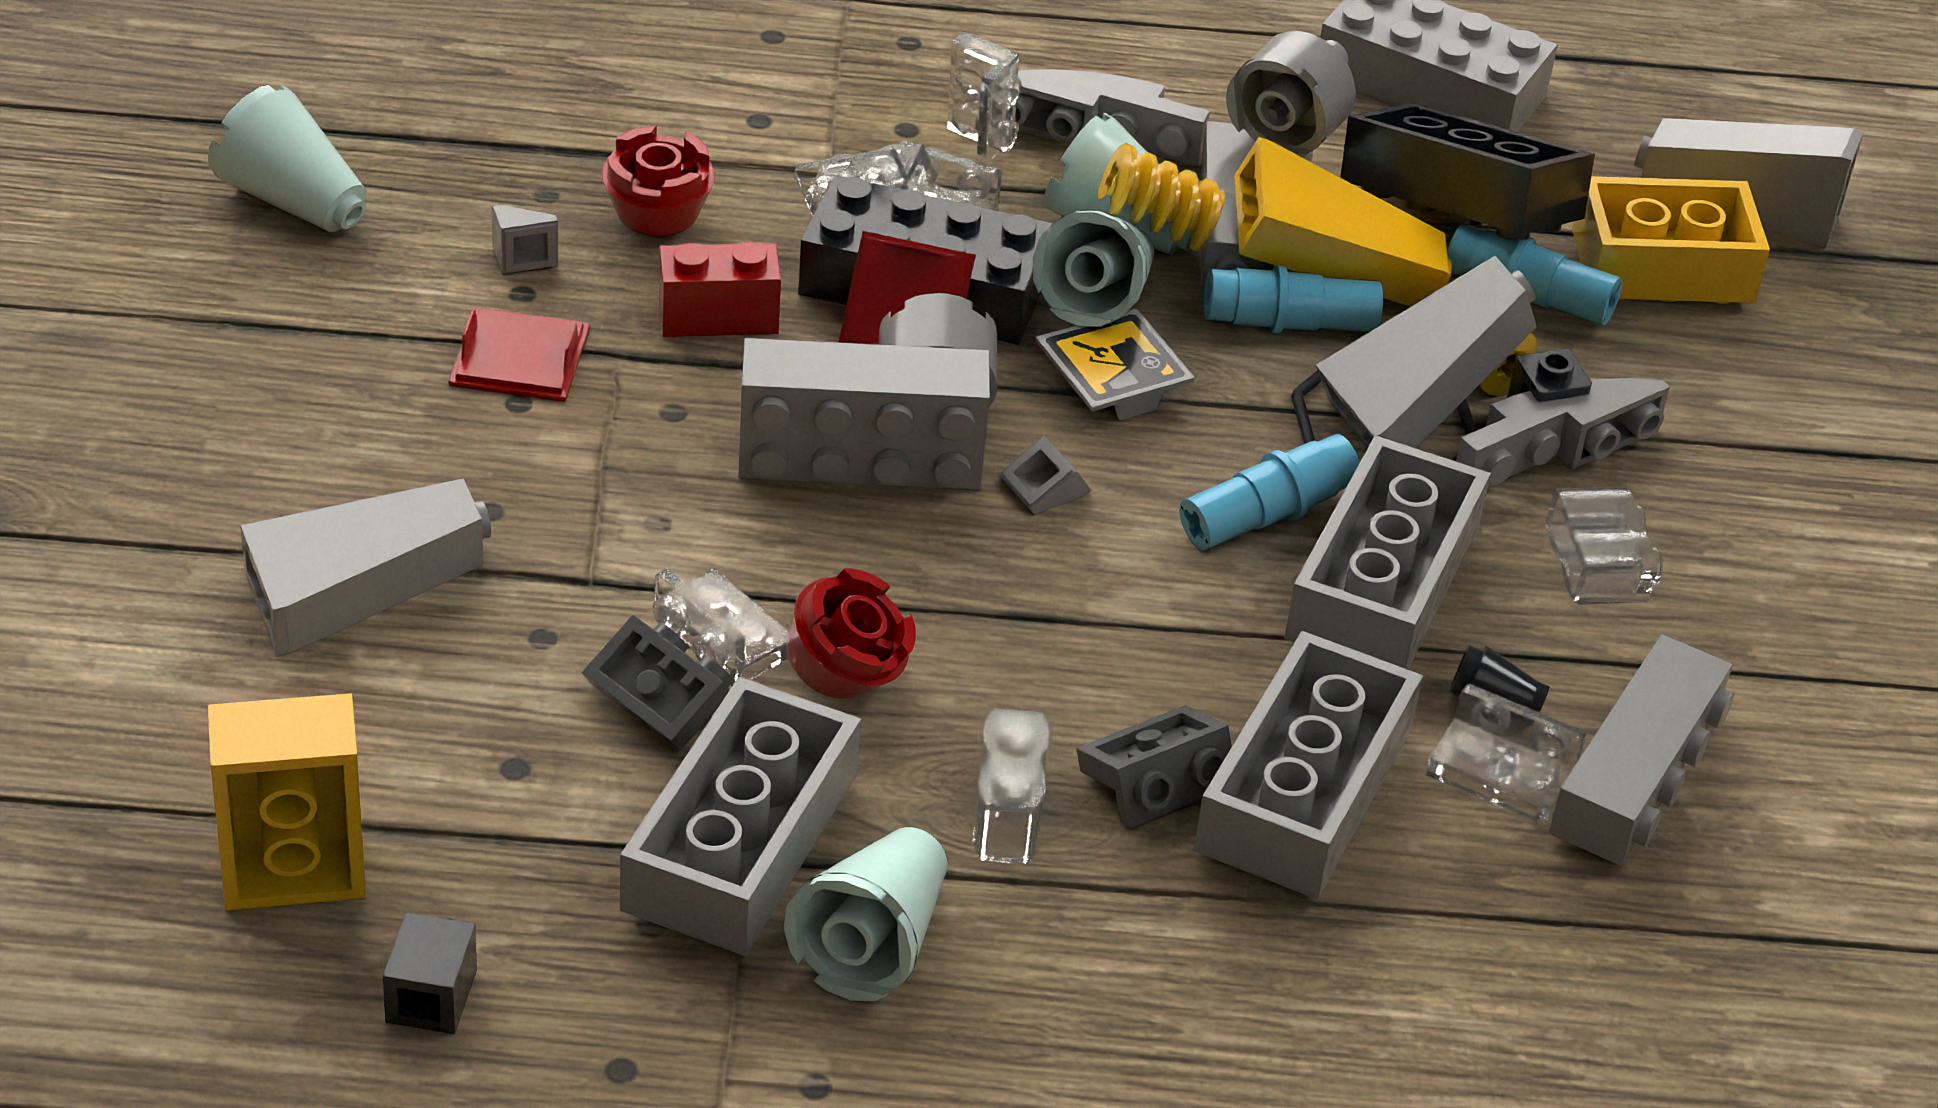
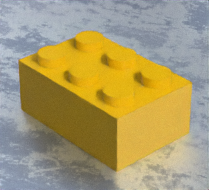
[1572,176,1770,304]
[208,693,366,911]

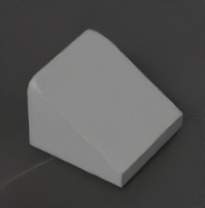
[492,205,558,274]
[998,436,1091,515]

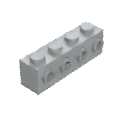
[1549,634,1734,866]

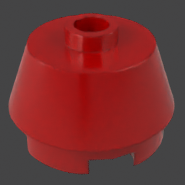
[601,126,715,236]
[787,568,916,699]

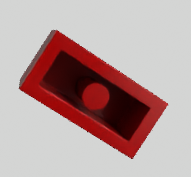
[659,242,781,337]

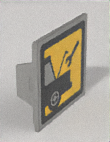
[1035,309,1195,421]

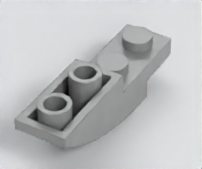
[987,69,1210,167]
[1456,378,1670,486]

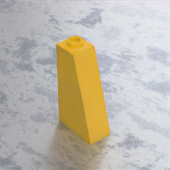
[1234,137,1452,306]

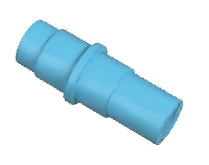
[1447,224,1622,326]
[1204,265,1383,334]
[1179,434,1360,550]

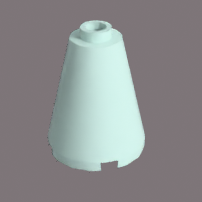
[208,85,366,232]
[1043,113,1192,255]
[1032,210,1154,326]
[783,827,947,1001]

